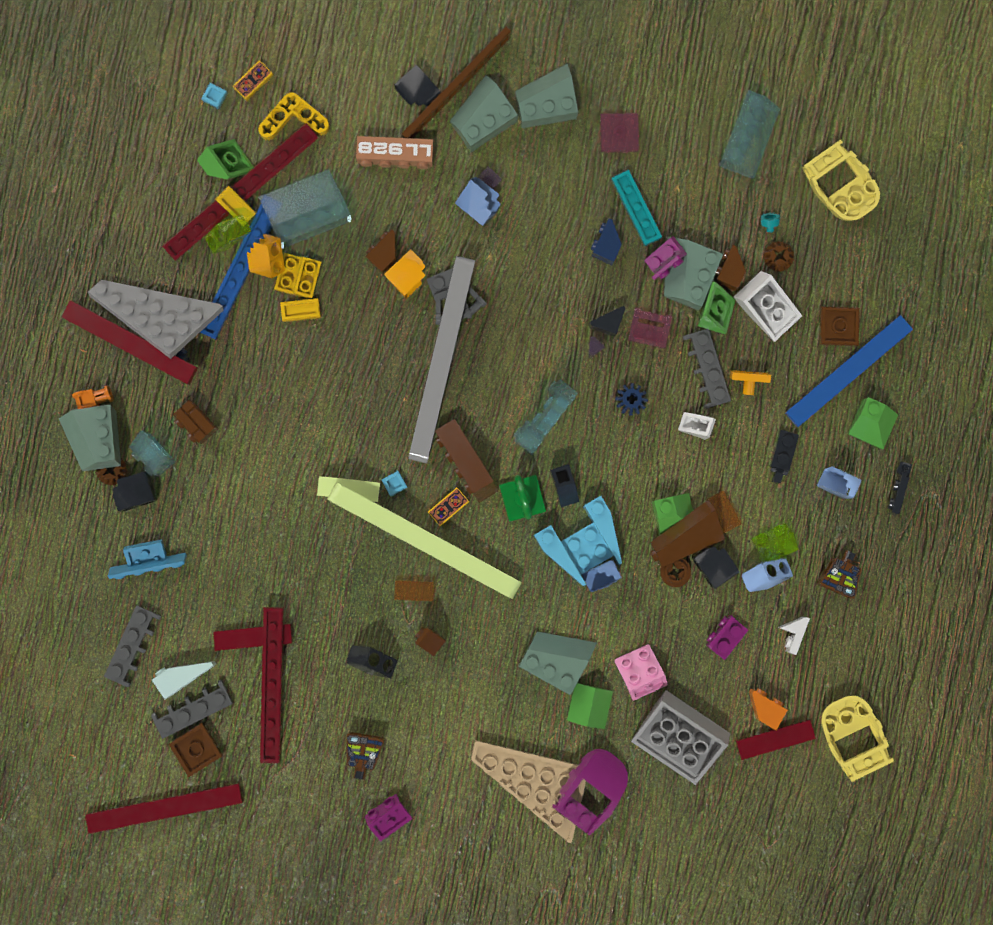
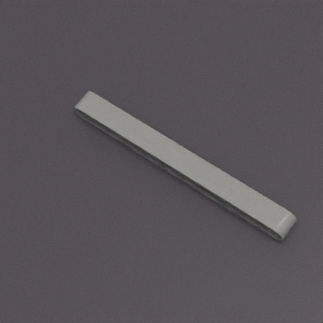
[408,256,475,464]

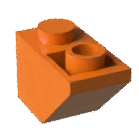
[749,688,788,730]

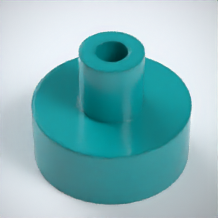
[761,213,780,232]

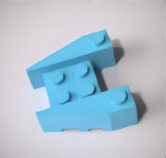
[534,496,622,586]

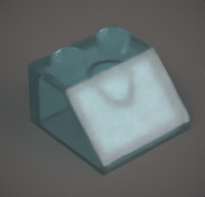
[129,430,176,477]

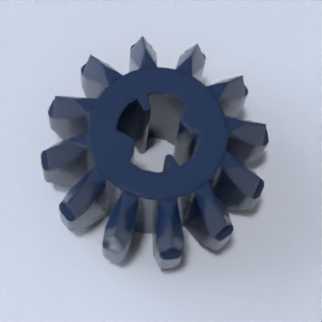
[615,383,648,416]

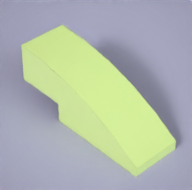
[317,476,380,502]

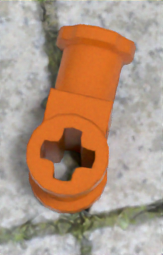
[72,385,114,409]

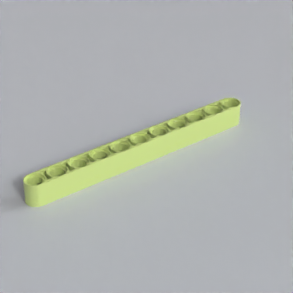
[327,482,522,599]

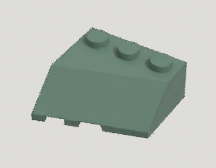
[515,64,578,128]
[450,75,518,152]
[664,237,723,311]
[59,405,121,471]
[519,631,597,695]

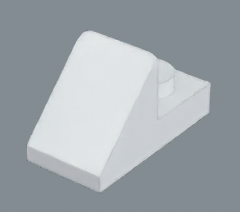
[778,617,810,655]

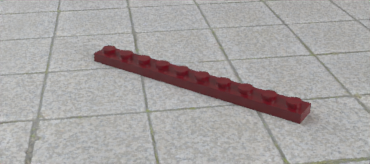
[162,123,318,261]

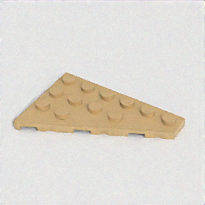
[471,740,586,843]

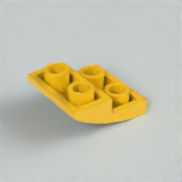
[274,253,321,299]

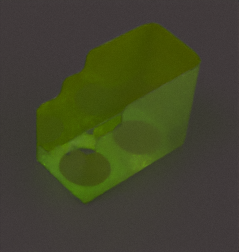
[204,215,251,254]

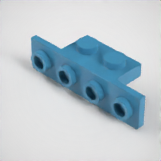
[108,539,187,579]

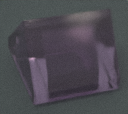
[588,336,605,358]

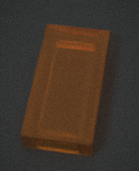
[706,491,741,533]
[394,580,434,601]

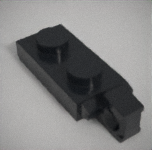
[770,430,799,484]
[887,462,912,516]

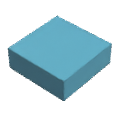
[201,83,228,109]
[382,471,408,497]

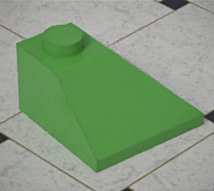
[197,139,254,179]
[848,397,898,450]
[652,493,693,536]

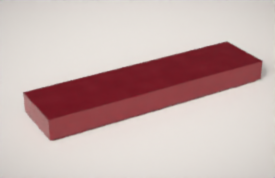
[213,624,293,651]
[735,719,816,760]

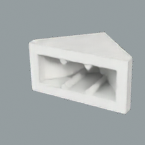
[678,412,716,440]

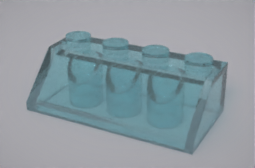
[719,90,780,179]

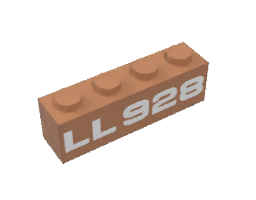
[356,136,434,169]

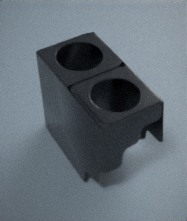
[394,65,441,107]
[112,471,157,512]
[691,547,740,589]
[347,645,398,679]

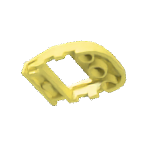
[803,140,880,221]
[821,696,894,782]

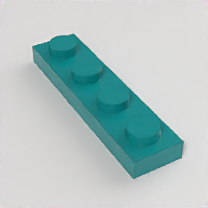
[611,170,662,247]

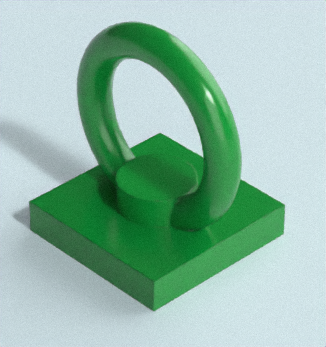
[499,475,546,522]

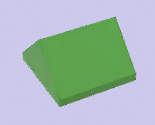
[697,282,735,334]
[567,683,613,729]

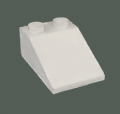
[734,271,802,342]

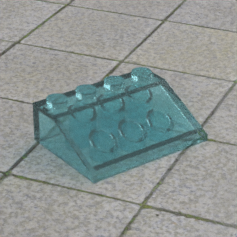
[259,169,351,249]

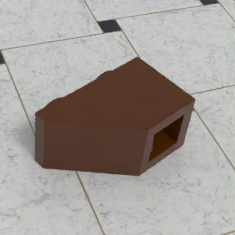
[365,229,396,275]
[715,245,746,292]
[415,626,446,656]

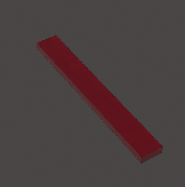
[62,300,198,385]
[260,607,284,763]
[85,783,243,834]

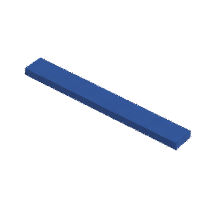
[200,196,283,340]
[785,315,913,427]

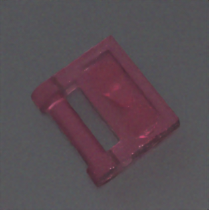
[628,307,672,349]

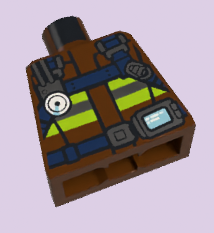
[816,550,861,599]
[347,732,385,780]

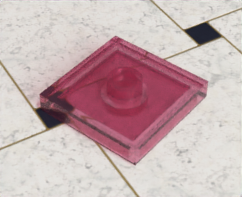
[600,113,639,152]

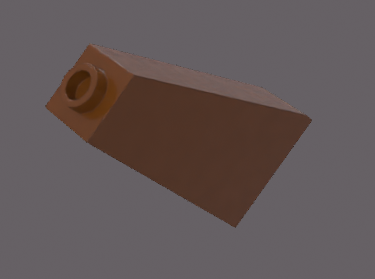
[650,500,725,567]

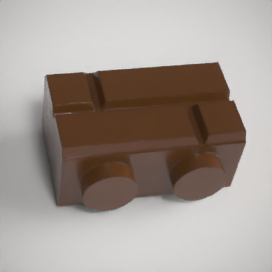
[173,400,218,444]

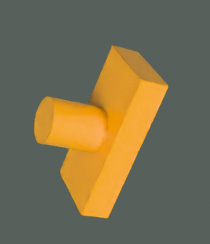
[729,370,771,395]

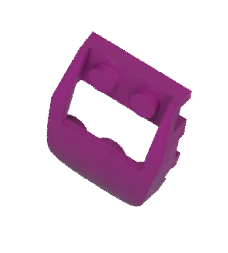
[552,749,628,836]

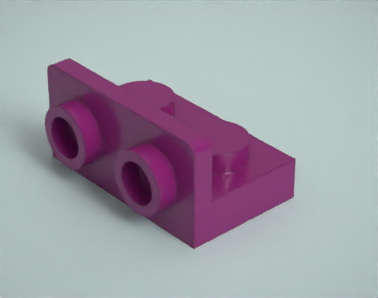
[644,236,687,280]
[706,615,748,660]
[365,794,412,842]

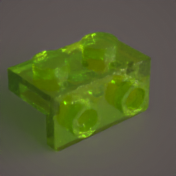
[751,523,799,563]

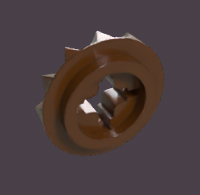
[764,241,794,272]
[95,457,127,485]
[660,558,691,587]

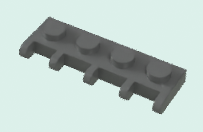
[683,329,731,409]
[104,605,162,687]
[151,679,233,739]

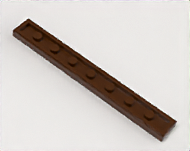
[402,27,511,139]

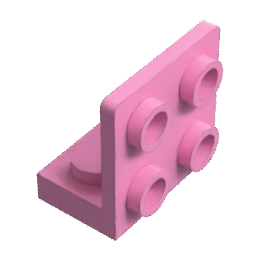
[615,644,668,701]

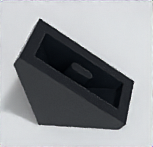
[588,306,625,337]

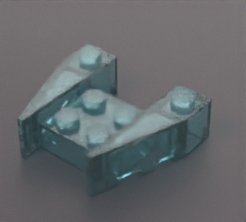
[513,379,578,455]

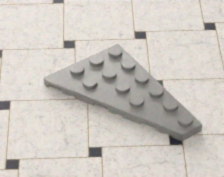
[88,280,224,359]

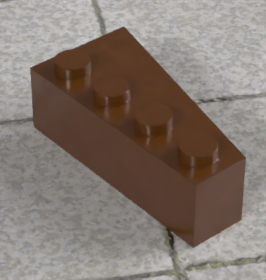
[435,419,498,503]

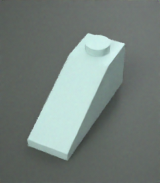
[152,661,216,699]

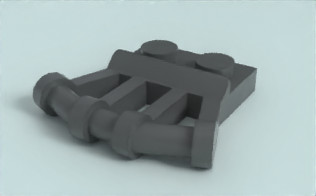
[426,268,487,325]

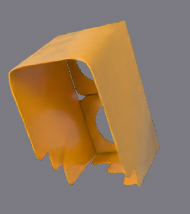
[247,234,285,279]
[384,249,425,299]

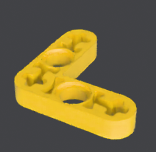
[259,93,330,140]

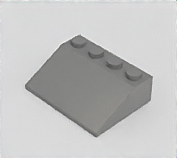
[631,690,731,785]

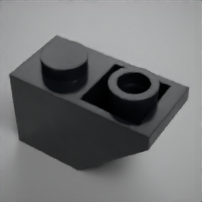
[550,464,579,508]

